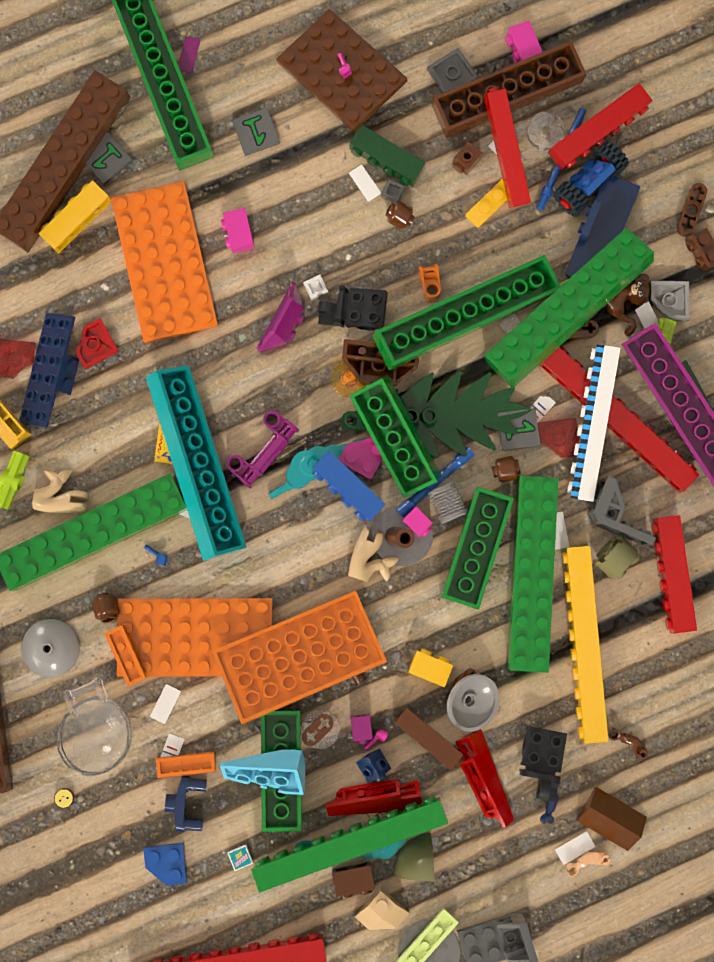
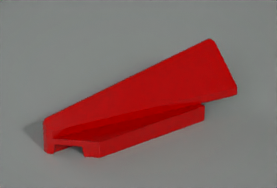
[455,729,514,828]
[326,779,422,816]

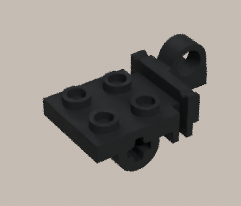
[318,286,388,331]
[519,726,567,802]

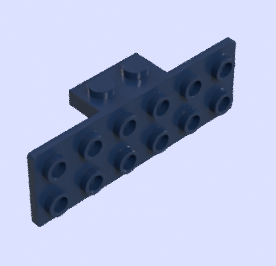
[565,175,640,278]
[19,313,79,428]

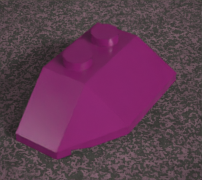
[257,281,305,353]

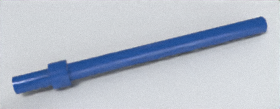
[536,108,586,211]

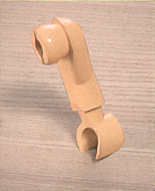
[566,852,610,877]

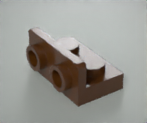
[685,228,714,272]

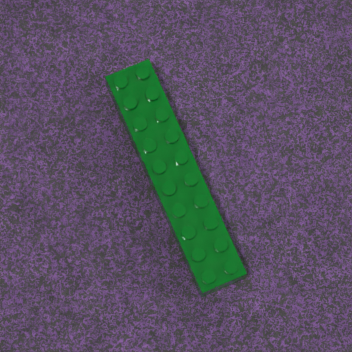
[112,0,214,171]
[484,227,654,389]
[372,255,561,371]
[0,473,187,591]
[507,476,559,673]
[251,795,448,893]

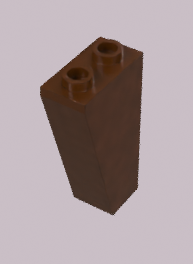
[394,706,463,770]

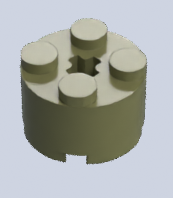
[593,535,640,580]

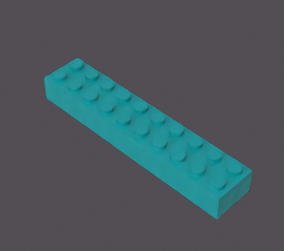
[146,365,247,561]

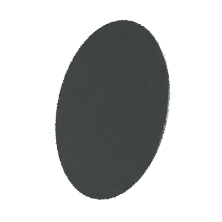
[372,505,433,566]
[398,920,460,962]

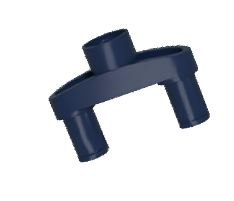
[164,776,207,832]

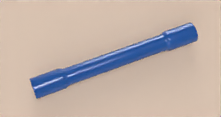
[396,447,475,518]

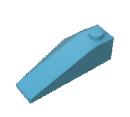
[220,749,305,795]

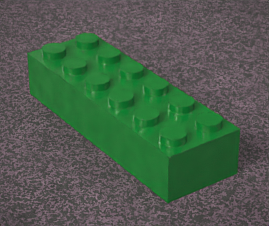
[349,375,442,498]
[440,486,514,610]
[261,709,302,832]

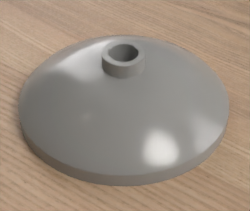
[21,619,80,677]
[447,674,499,732]

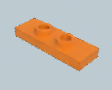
[156,751,217,778]

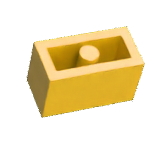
[408,648,453,687]

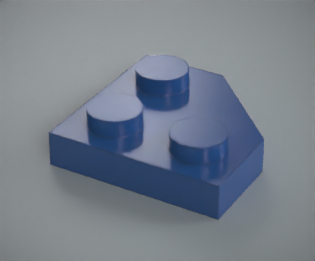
[143,842,187,886]

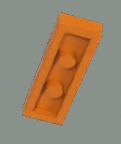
[104,625,147,687]

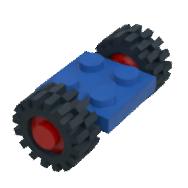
[553,140,629,217]

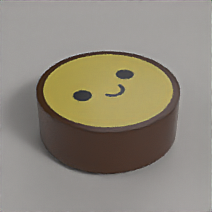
[54,788,75,809]

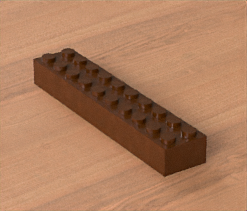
[0,70,131,253]

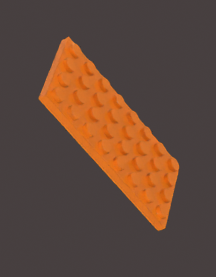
[111,181,218,344]
[212,591,387,725]
[117,598,273,677]

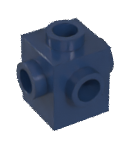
[356,748,391,783]

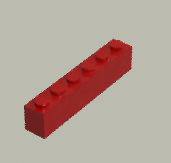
[548,83,653,170]
[651,515,697,634]

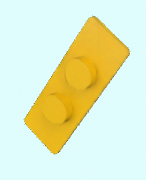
[465,179,507,228]

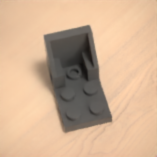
[587,476,656,546]
[457,912,538,962]

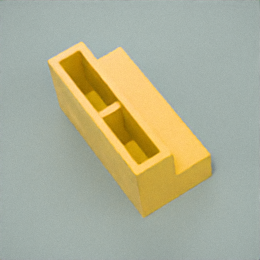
[0,399,32,450]

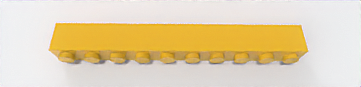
[561,546,608,744]

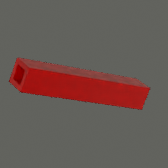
[483,87,531,208]

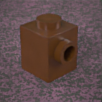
[452,141,482,176]

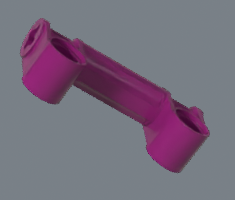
[226,410,299,489]

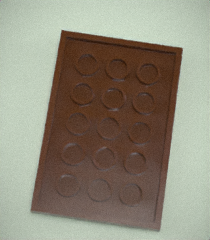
[276,9,408,132]

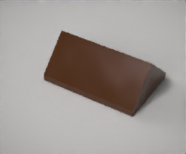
[577,786,647,851]

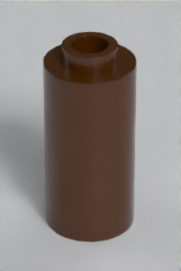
[385,527,415,548]

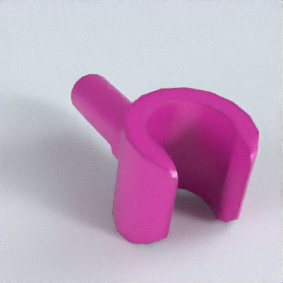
[338,53,352,79]
[364,729,388,751]

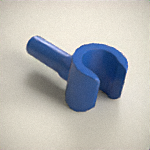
[144,544,168,566]

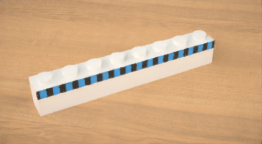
[567,344,620,502]

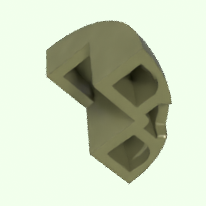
[393,833,435,881]

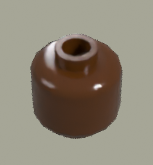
[385,201,415,229]
[492,456,521,483]
[92,593,119,623]

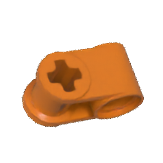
[418,264,441,302]

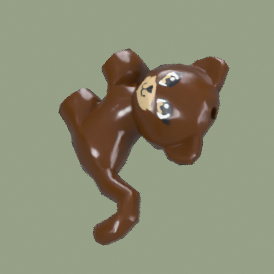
[605,274,650,336]

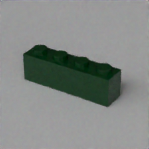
[349,125,426,187]

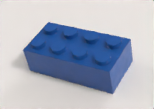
[311,451,386,522]

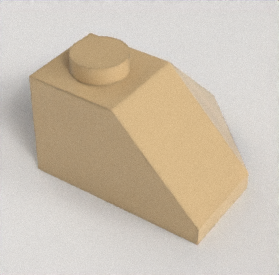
[355,886,410,930]

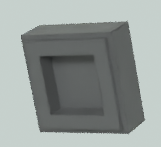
[381,178,405,203]

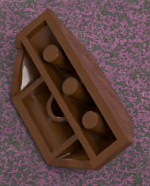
[342,339,419,386]

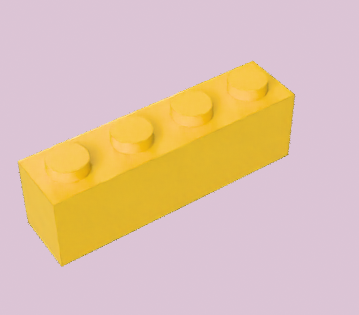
[38,180,112,254]

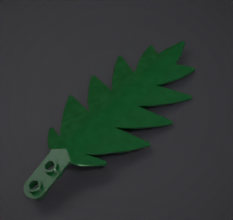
[341,371,531,458]

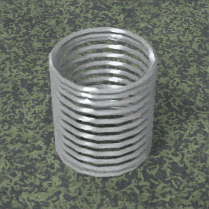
[427,481,468,524]

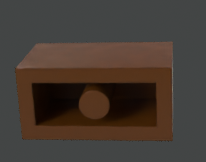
[332,862,375,899]

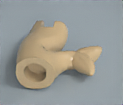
[32,470,89,513]
[348,526,399,582]

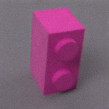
[505,20,542,63]
[221,208,255,254]
[402,507,432,537]

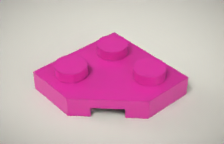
[338,438,383,480]

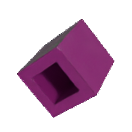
[350,714,373,744]

